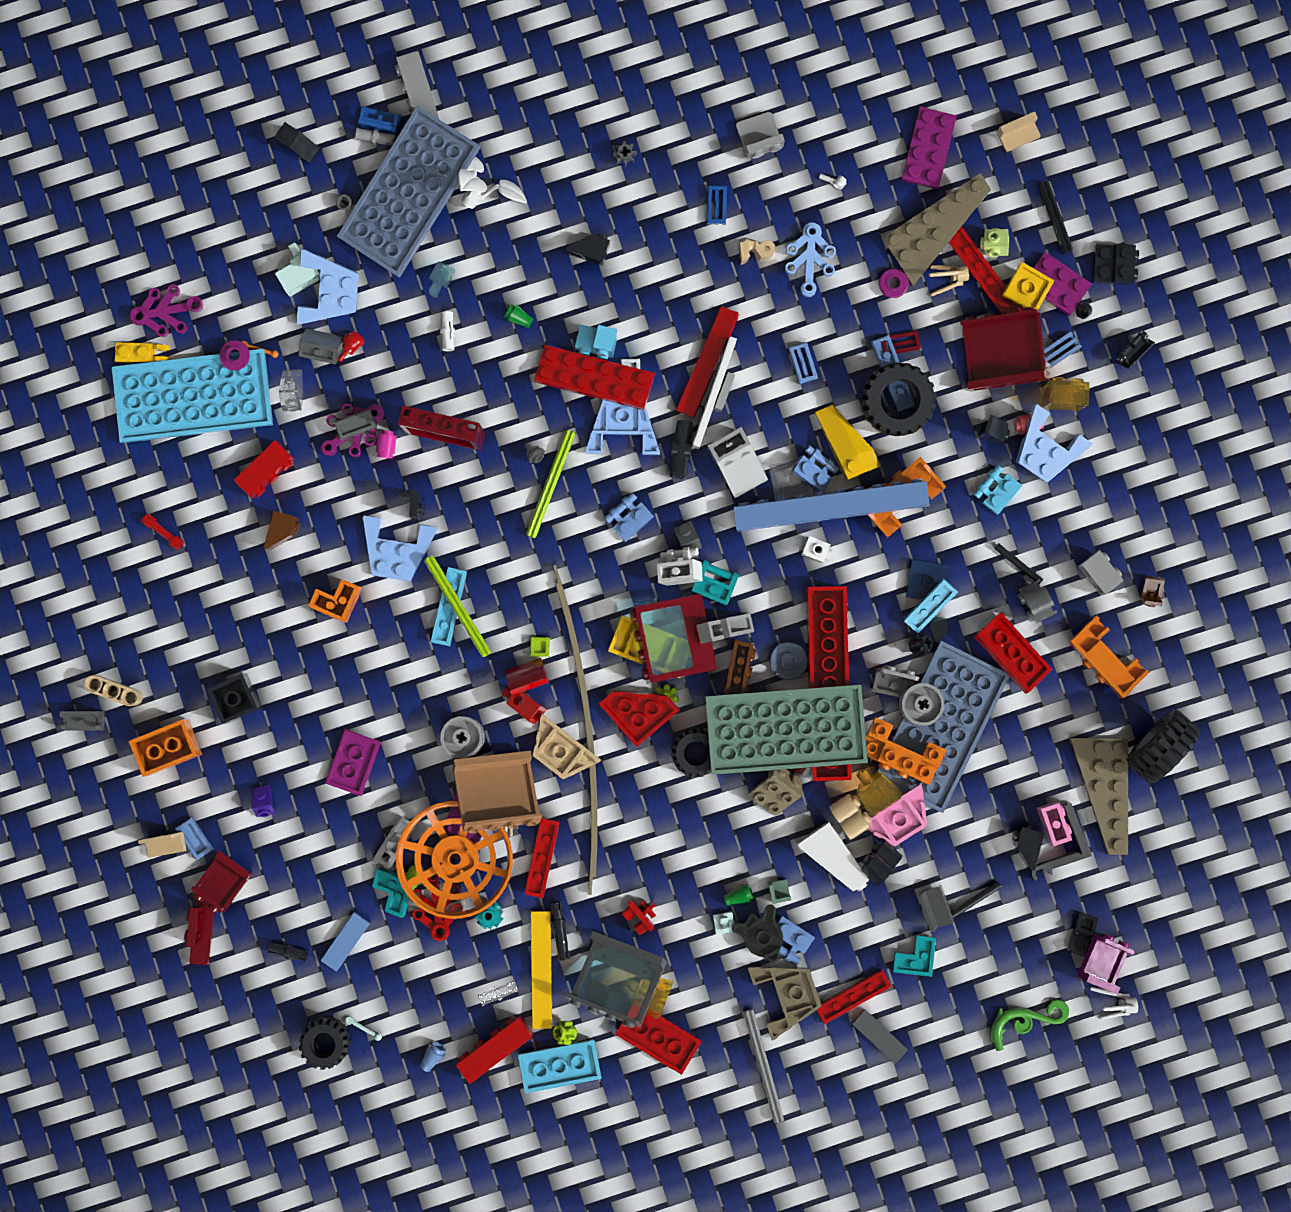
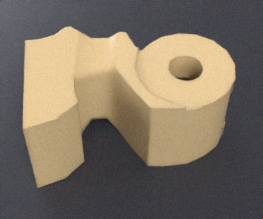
[739,239,775,265]

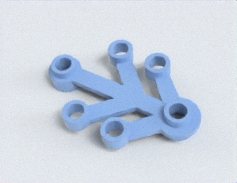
[785,223,836,297]

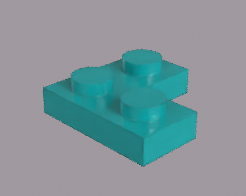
[372,867,412,918]
[892,935,936,977]

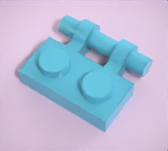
[973,465,1022,515]

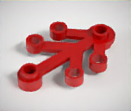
[413,866,463,941]

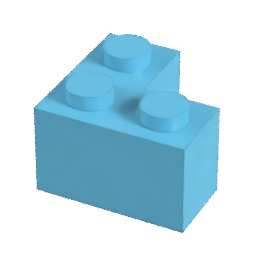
[575,324,618,360]

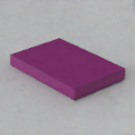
[325,729,381,796]

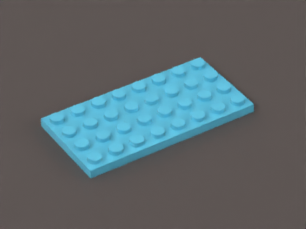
[112,349,273,443]

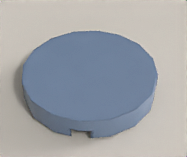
[769,642,808,680]

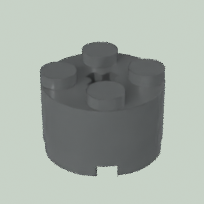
[1016,579,1057,624]

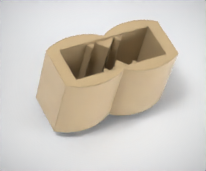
[829,794,872,840]

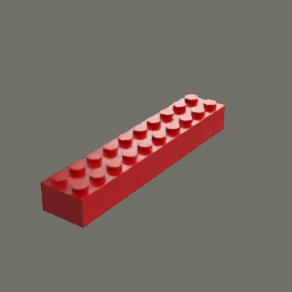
[806,586,852,781]

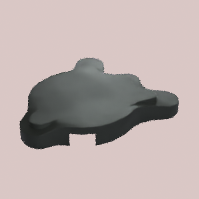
[732,904,783,963]

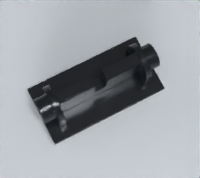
[1115,331,1155,370]

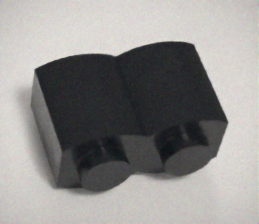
[861,840,903,886]

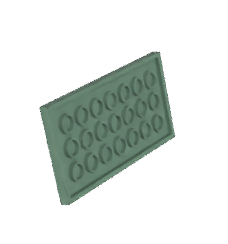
[705,685,868,775]

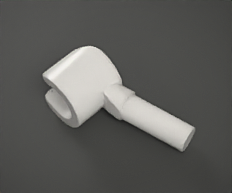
[819,174,847,190]

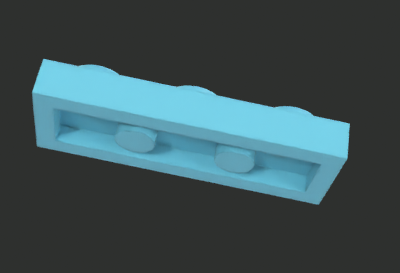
[903,578,958,633]

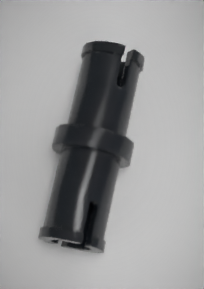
[268,942,309,962]

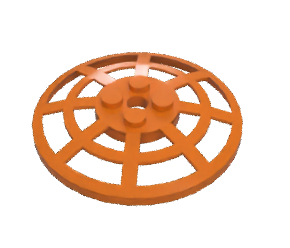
[396,801,513,919]

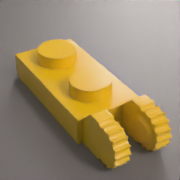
[115,342,169,363]

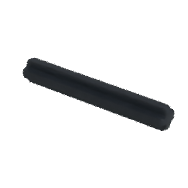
[1038,181,1073,254]

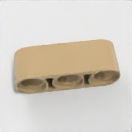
[84,675,143,706]

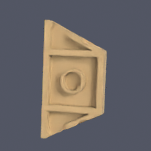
[533,714,601,779]

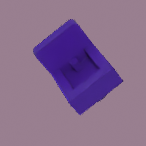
[250,785,275,817]

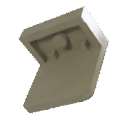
[748,769,802,815]

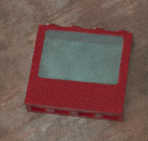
[630,594,717,684]

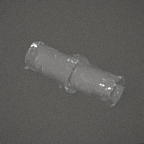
[478,980,518,1006]

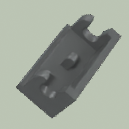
[60,711,105,731]

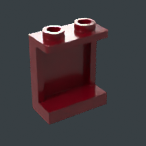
[191,851,252,913]

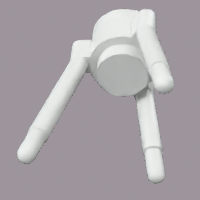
[1090,987,1138,1020]

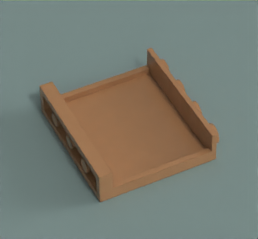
[452,751,542,833]

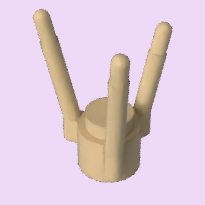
[929,265,969,296]

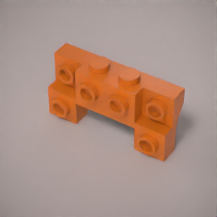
[868,457,946,538]
[1068,616,1150,698]
[866,717,947,785]

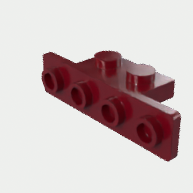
[184,899,214,965]

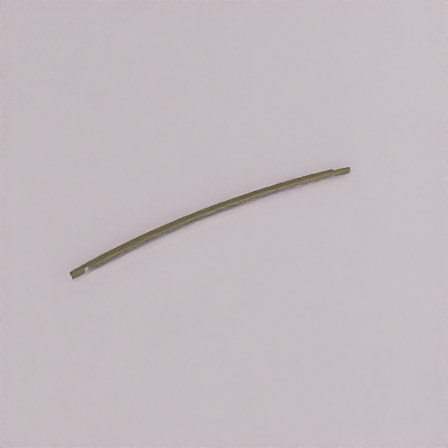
[552,565,597,895]

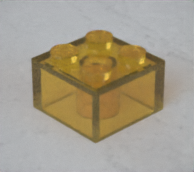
[1042,377,1090,411]

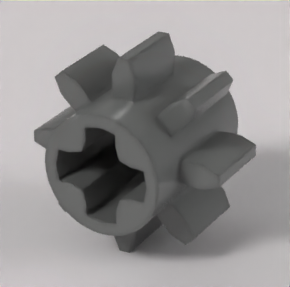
[613,141,637,167]

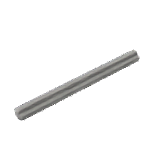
[744,1009,784,1123]

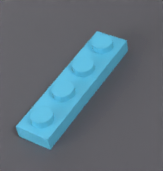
[431,567,467,646]

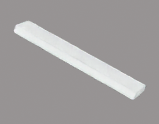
[692,337,737,449]

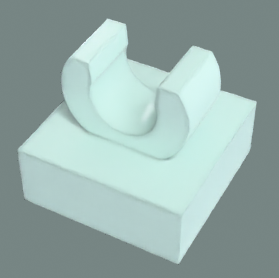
[713,911,734,935]

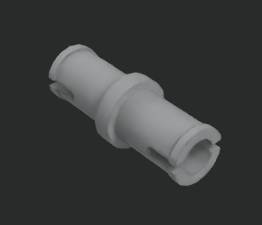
[355,128,395,146]

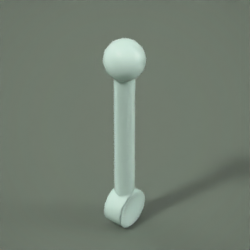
[346,1016,382,1041]

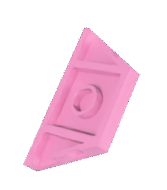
[867,783,927,846]

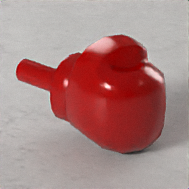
[338,331,364,362]

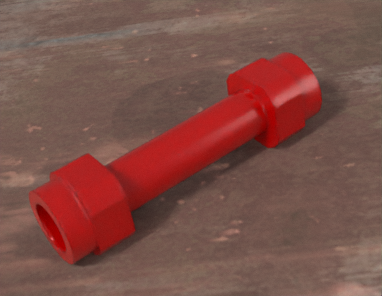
[141,513,185,551]

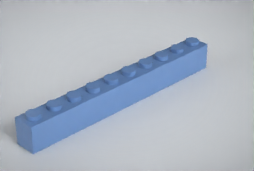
[734,479,930,532]

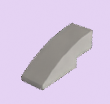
[697,613,754,644]

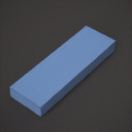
[321,912,370,972]

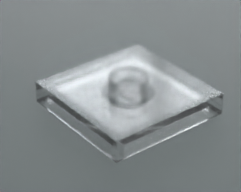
[769,460,813,502]

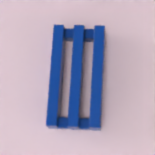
[707,186,727,225]

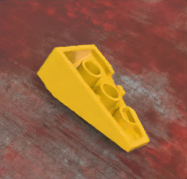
[815,405,881,482]

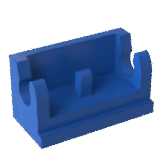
[358,106,402,136]

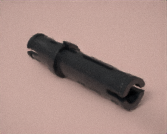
[550,901,570,961]

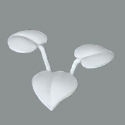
[458,157,527,209]

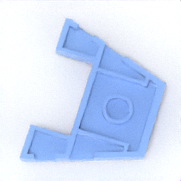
[297,249,359,324]
[585,400,660,455]
[1016,403,1093,482]
[363,516,438,582]

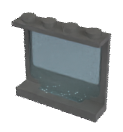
[565,931,667,1029]

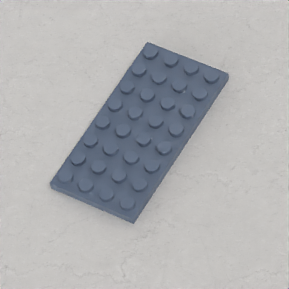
[337,106,481,277]
[873,641,1009,813]

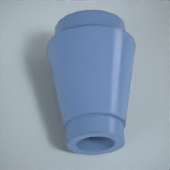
[420,1041,446,1072]

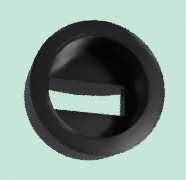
[1075,302,1093,319]

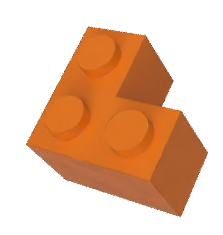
[308,579,362,623]

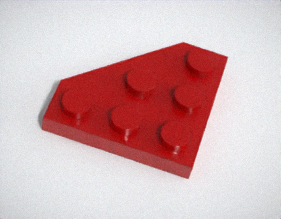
[599,690,680,747]

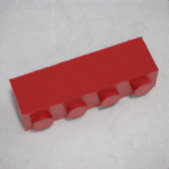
[456,1015,533,1084]

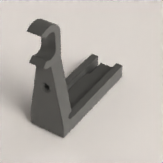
[1031,802,1092,880]

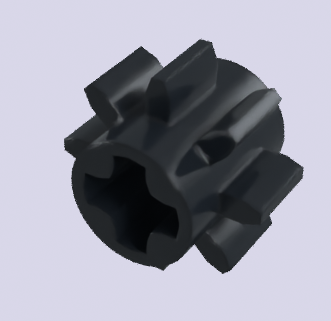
[908,632,933,657]

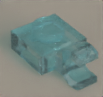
[429,261,455,298]

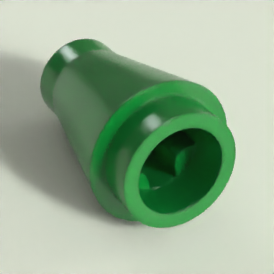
[504,304,533,328]
[724,884,754,906]

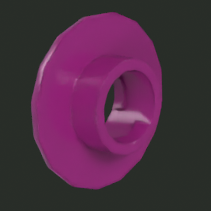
[879,269,909,298]
[219,340,250,371]

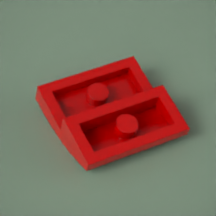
[505,658,549,695]

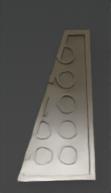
[883,173,991,286]
[1069,738,1128,855]

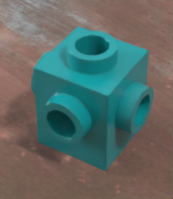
[475,902,504,930]

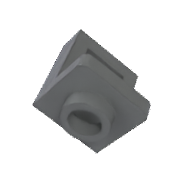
[673,521,702,550]

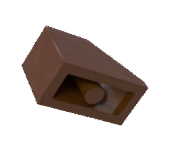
[264,511,301,550]

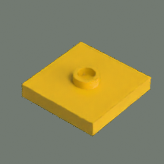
[1002,262,1054,309]

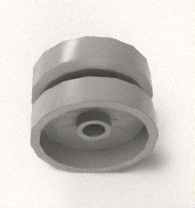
[898,683,945,726]
[440,716,485,759]

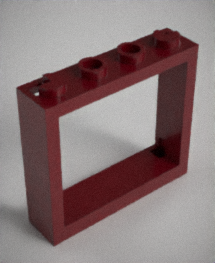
[398,405,485,451]

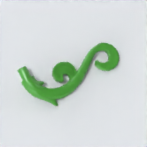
[991,999,1069,1051]

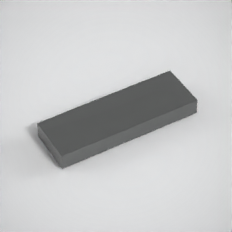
[852,1009,908,1064]

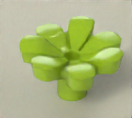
[656,684,679,703]

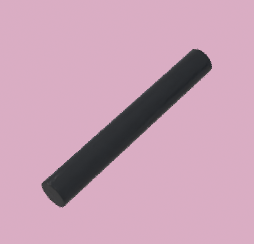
[994,543,1043,584]
[951,881,1002,919]

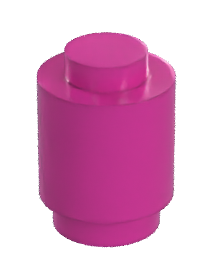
[376,431,397,459]

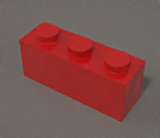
[234,440,294,499]

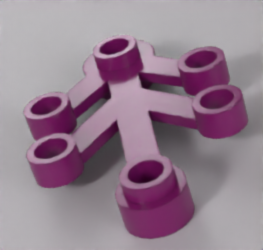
[130,284,204,337]
[321,404,384,458]

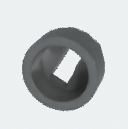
[336,195,353,210]

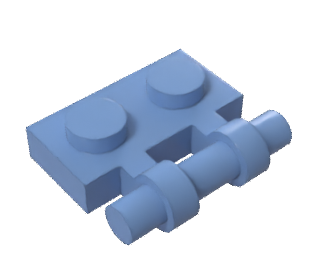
[791,445,839,492]
[604,493,654,542]
[777,916,815,965]

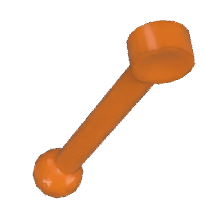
[242,341,278,358]

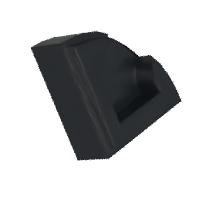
[928,618,948,643]

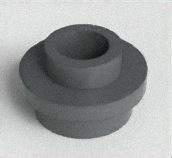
[526,446,545,463]

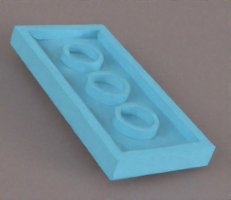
[518,1039,602,1094]

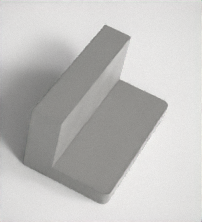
[701,370,735,413]

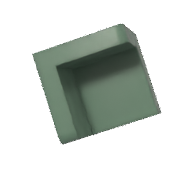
[767,879,792,904]

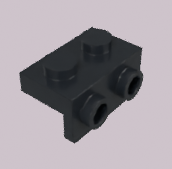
[400,490,426,521]

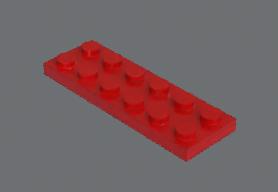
[534,345,655,410]

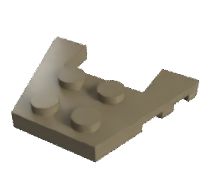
[748,966,822,1041]

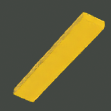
[531,911,552,1029]

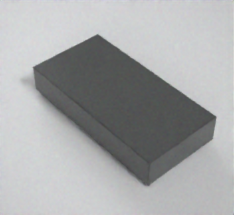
[334,409,377,440]

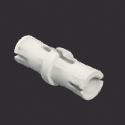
[440,311,455,351]

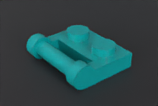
[692,560,740,606]

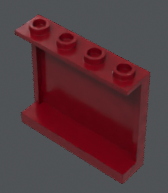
[960,307,1048,392]

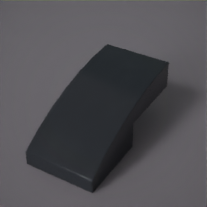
[1067,912,1098,957]

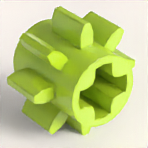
[553,1021,577,1045]

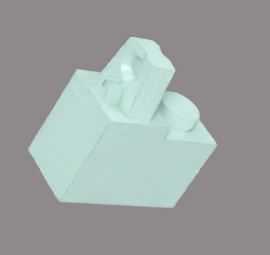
[275,243,320,297]

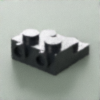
[1092,243,1139,286]

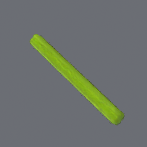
[526,430,575,538]
[424,556,491,657]

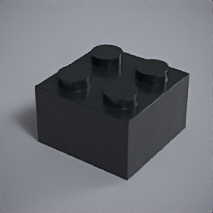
[207,673,262,725]

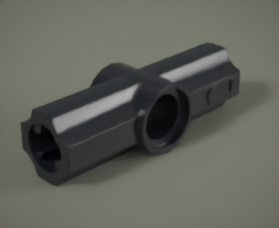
[670,420,693,479]

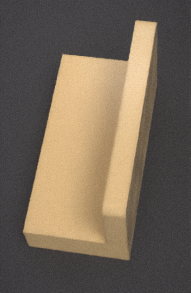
[997,112,1041,152]
[138,832,186,858]

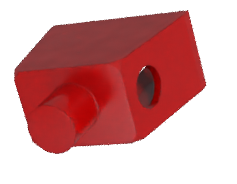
[502,686,547,725]

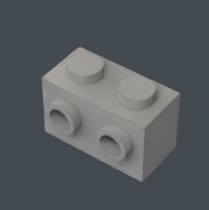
[1078,550,1124,596]

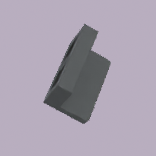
[299,329,342,364]
[918,885,954,932]

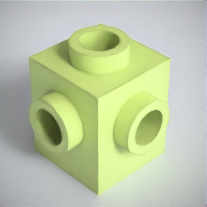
[981,228,1009,257]

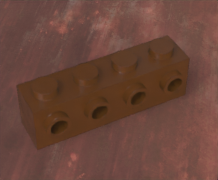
[723,640,756,695]

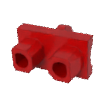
[622,899,656,935]

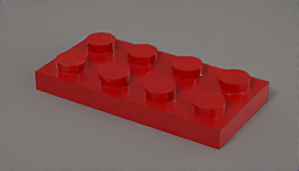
[974,612,1052,694]
[615,1000,702,1075]

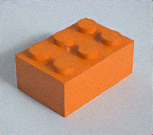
[129,719,202,777]

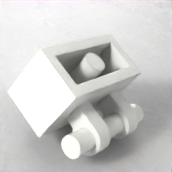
[657,547,703,586]

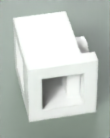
[801,536,832,563]

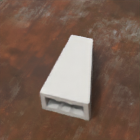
[796,821,869,891]

